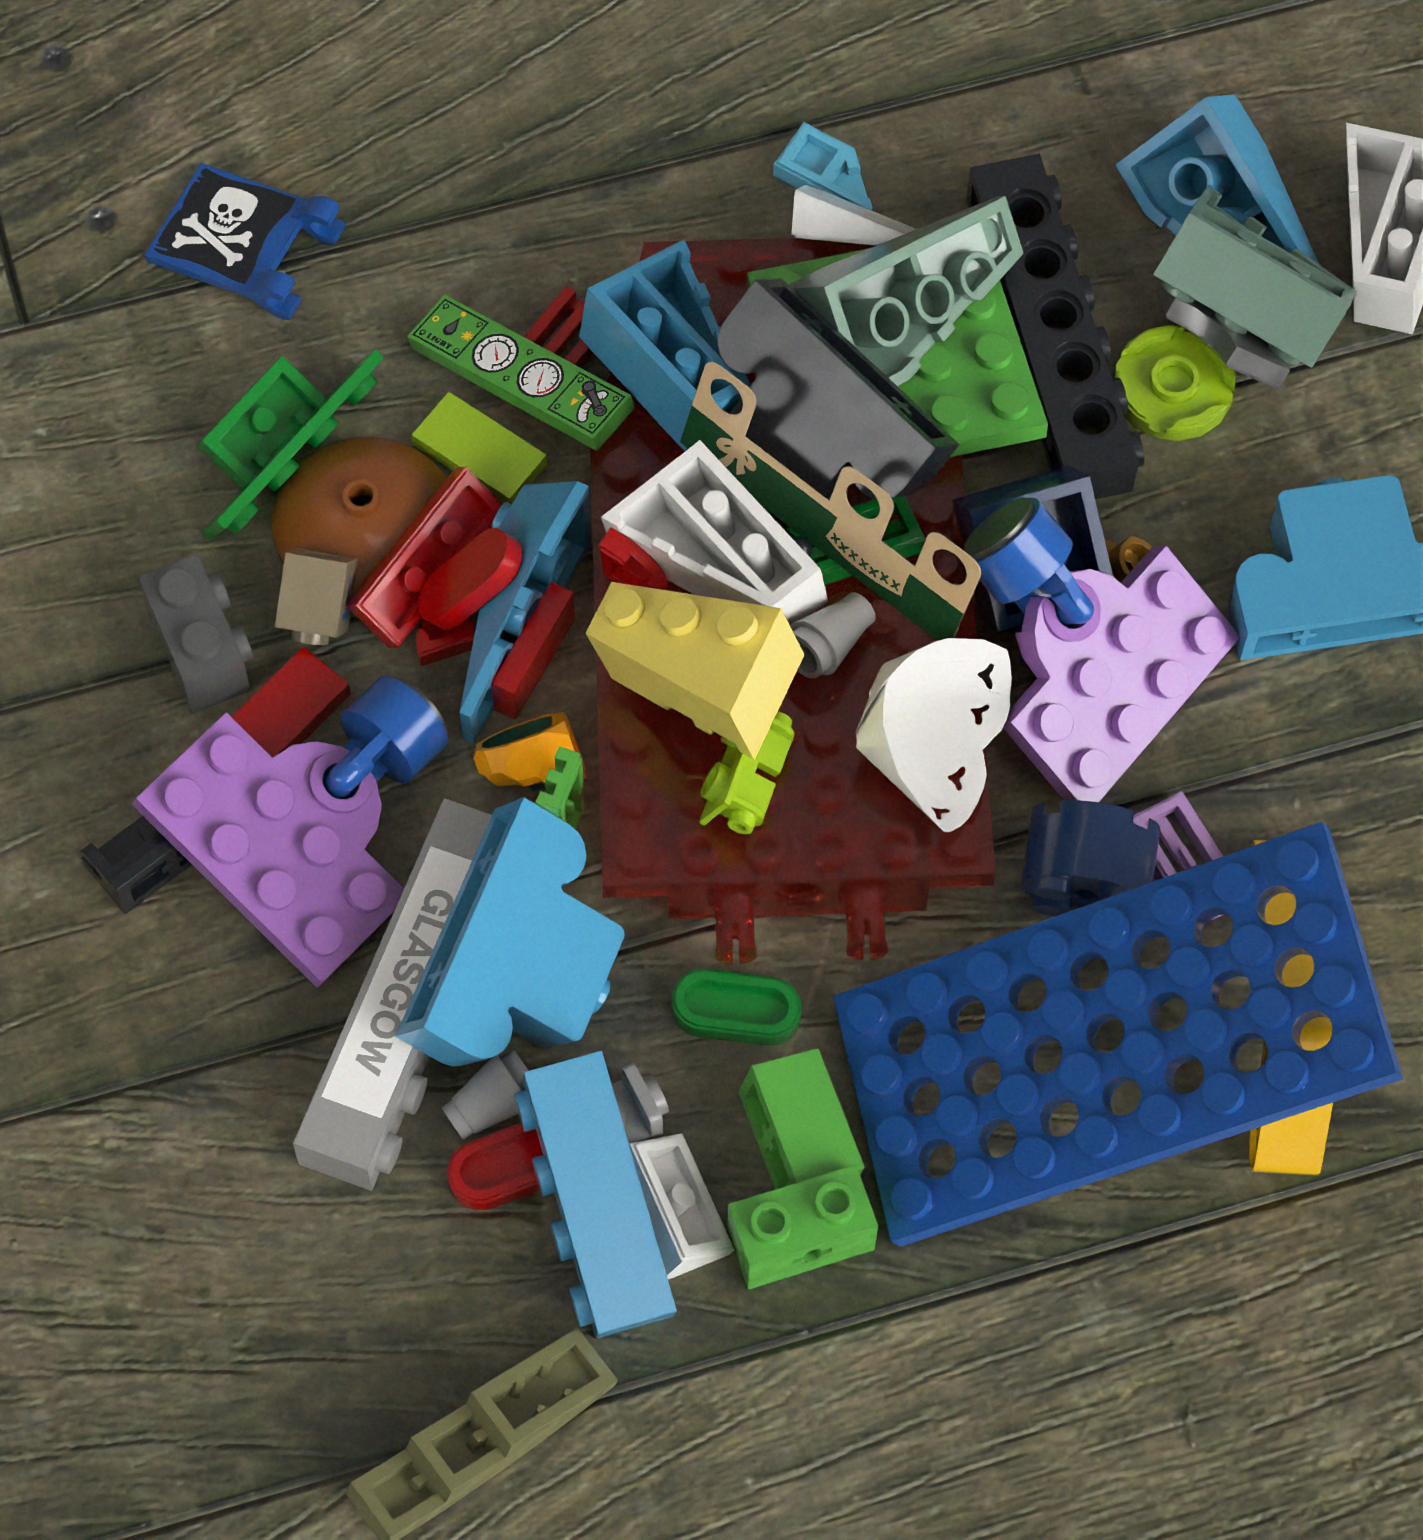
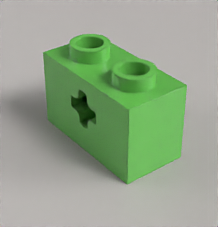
[727,1164,878,1290]

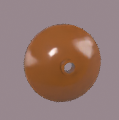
[272,437,447,597]

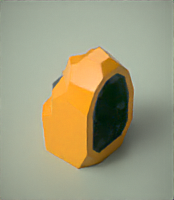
[473,712,587,791]

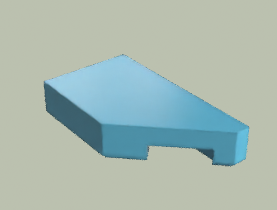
[773,122,872,211]

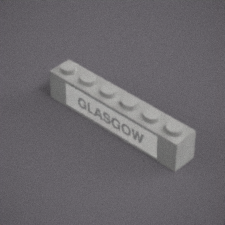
[293,798,492,1191]

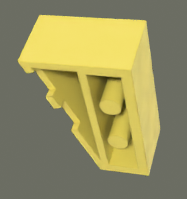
[586,582,804,760]

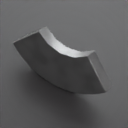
[1159,286,1290,388]

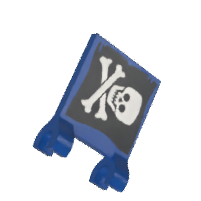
[144,163,346,320]

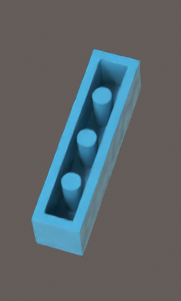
[514,1051,677,1339]

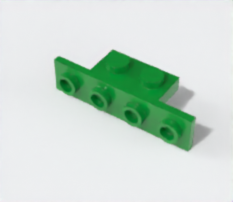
[196,349,385,540]

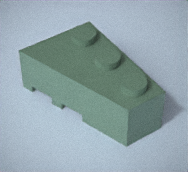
[1153,185,1357,368]

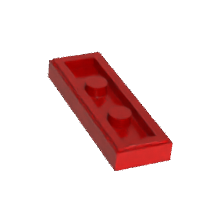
[346,466,503,648]

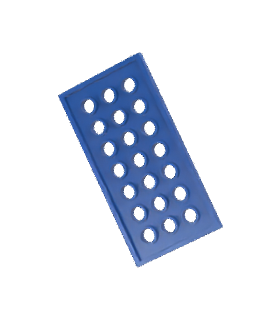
[833,821,1403,1247]

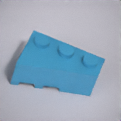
[579,239,751,451]

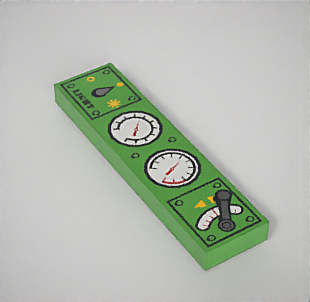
[407,294,635,451]

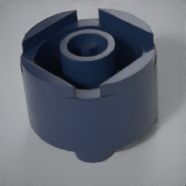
[1020,800,1160,916]

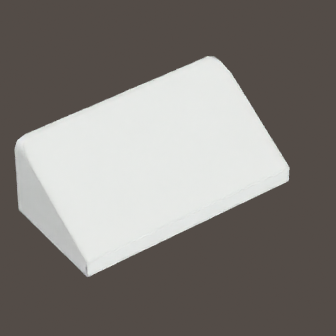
[629,1133,734,1279]

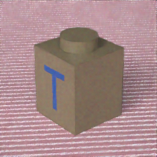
[275,547,359,645]

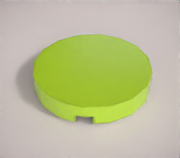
[1114,325,1236,441]

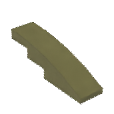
[346,1328,618,1540]

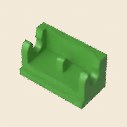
[738,1048,865,1189]

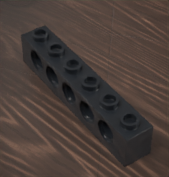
[966,153,1145,499]

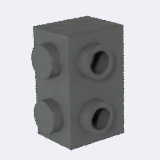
[138,554,254,714]

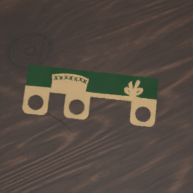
[680,362,981,641]

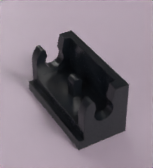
[81,816,192,914]

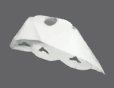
[856,638,1012,832]

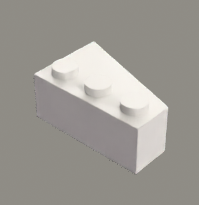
[1346,123,1423,334]
[601,440,828,626]

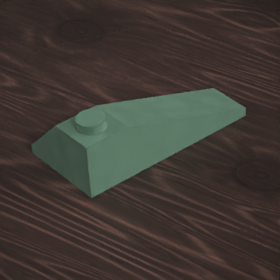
[789,196,1024,386]

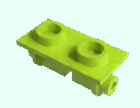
[699,712,795,834]

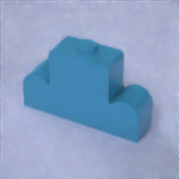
[1228,475,1423,661]
[395,797,625,1067]

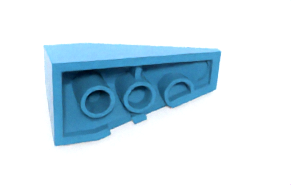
[1116,94,1319,264]
[459,481,591,744]

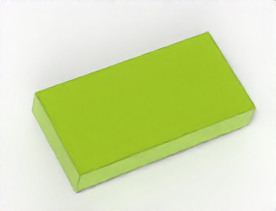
[412,391,547,504]

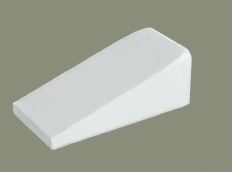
[791,185,916,246]

